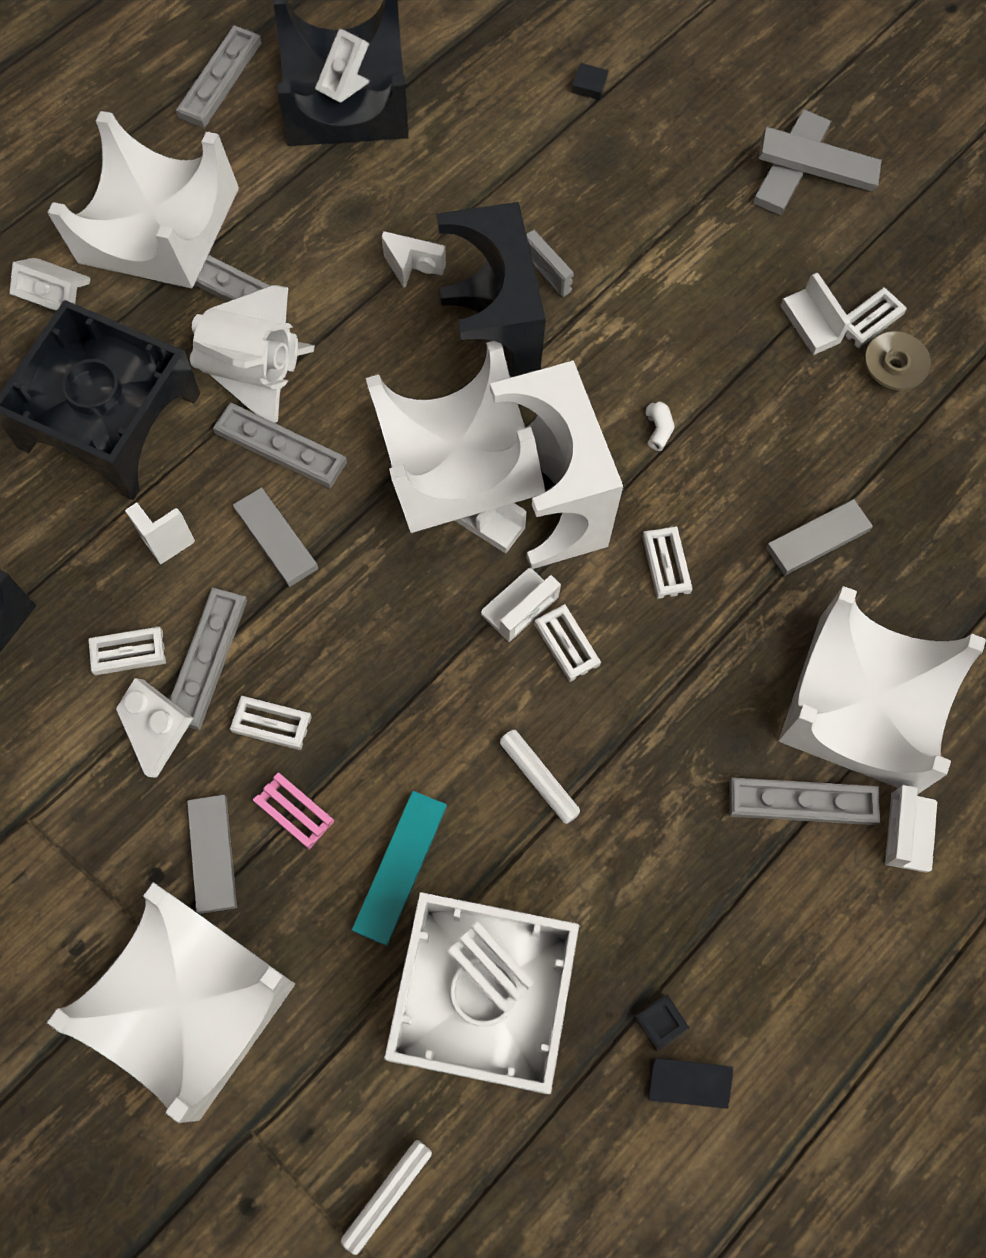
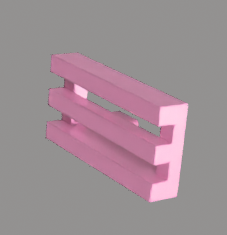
[253,772,334,850]

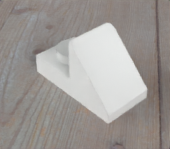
[315,28,369,102]
[382,231,446,287]

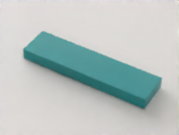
[352,791,447,947]

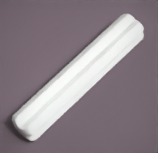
[500,730,580,824]
[341,1140,432,1255]

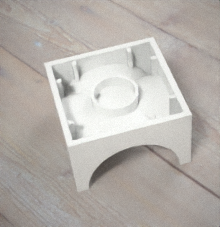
[47,111,239,288]
[366,341,545,533]
[490,361,623,569]
[778,586,986,795]
[47,883,295,1123]
[385,892,579,1094]

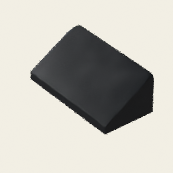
[648,1058,733,1109]

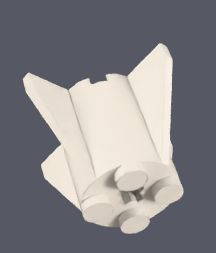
[190,285,314,423]

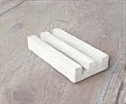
[845,287,907,349]
[642,526,692,599]
[534,604,601,682]
[89,627,166,675]
[230,695,312,750]
[447,921,534,1013]

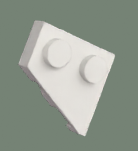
[116,678,193,778]

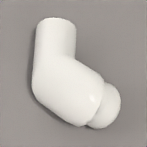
[646,402,675,451]

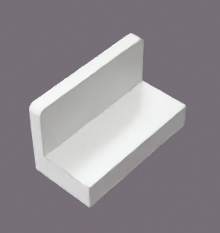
[9,258,90,311]
[780,273,850,355]
[125,503,195,564]
[481,568,561,642]
[885,785,937,873]

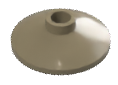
[865,331,931,390]

